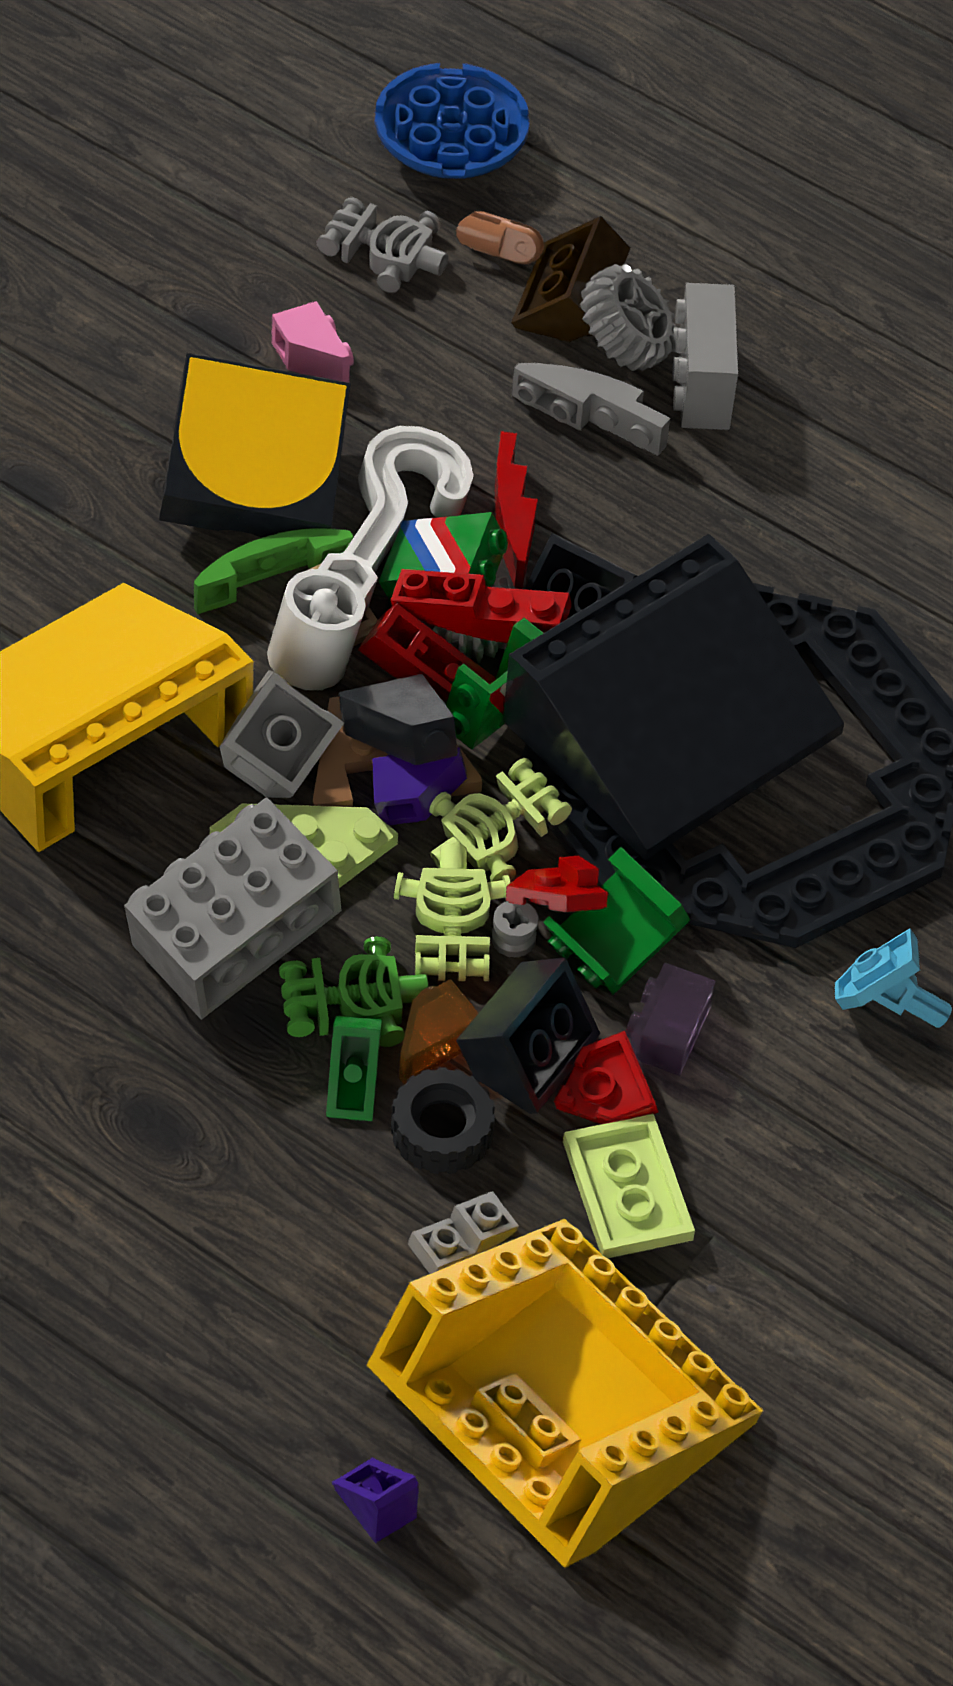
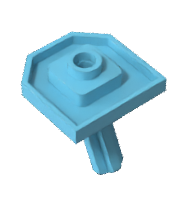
[835,928,952,1028]

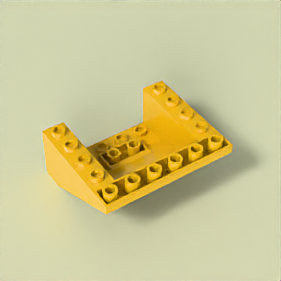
[0,583,254,852]
[366,1219,763,1568]

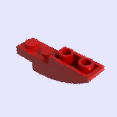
[391,569,572,643]

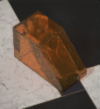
[399,979,479,1085]

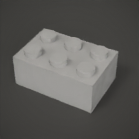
[672,283,738,430]

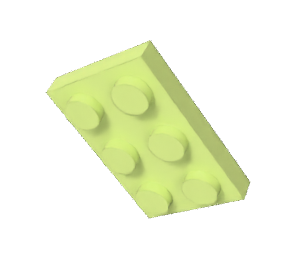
[563,1114,695,1258]

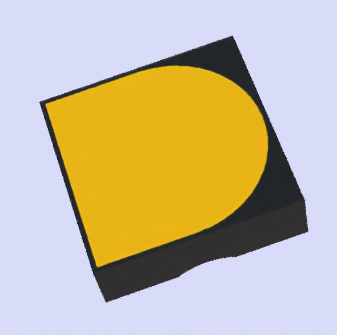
[159,353,351,538]

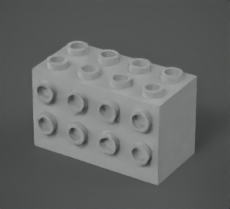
[124,797,341,1020]

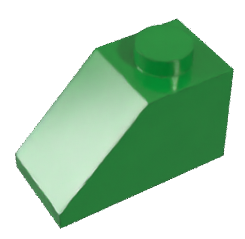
[326,1016,382,1121]

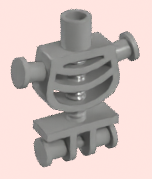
[316,197,448,293]

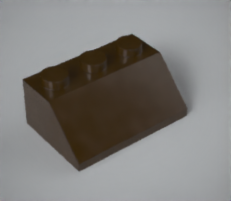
[511,216,631,342]

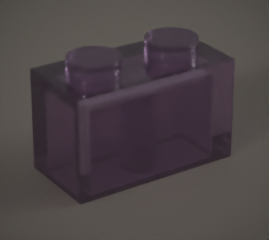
[626,962,716,1076]

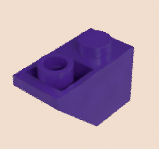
[372,747,467,825]

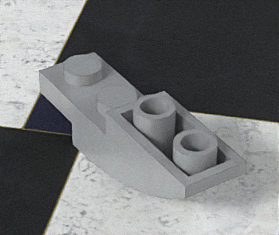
[512,363,670,456]

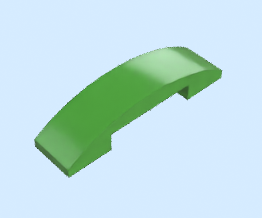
[194,528,353,614]

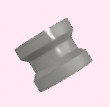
[491,901,538,957]

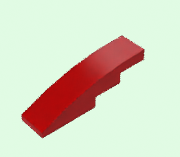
[495,431,538,589]

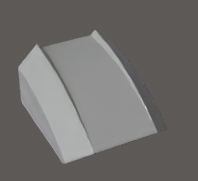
[220,670,344,798]

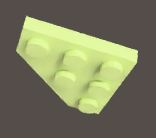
[210,803,398,888]

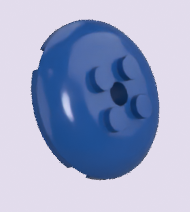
[375,63,529,179]

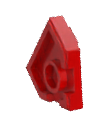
[506,856,608,912]
[554,1031,659,1124]

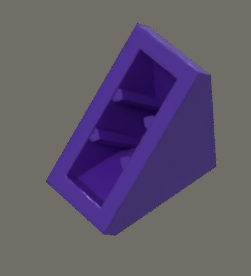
[332,1458,419,1543]

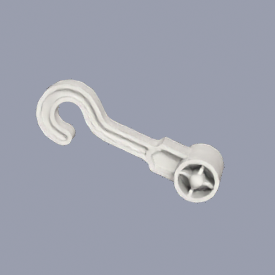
[267,426,474,690]

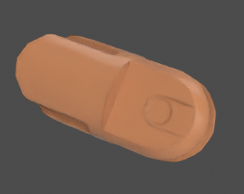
[456,211,544,264]

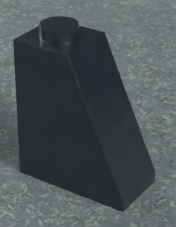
[338,674,458,765]

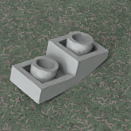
[408,1191,519,1274]

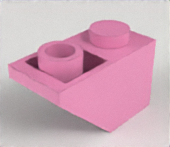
[272,301,354,383]

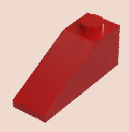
[358,603,497,702]

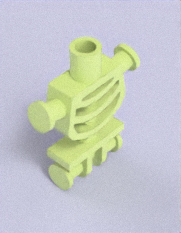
[429,758,572,882]
[394,843,510,981]

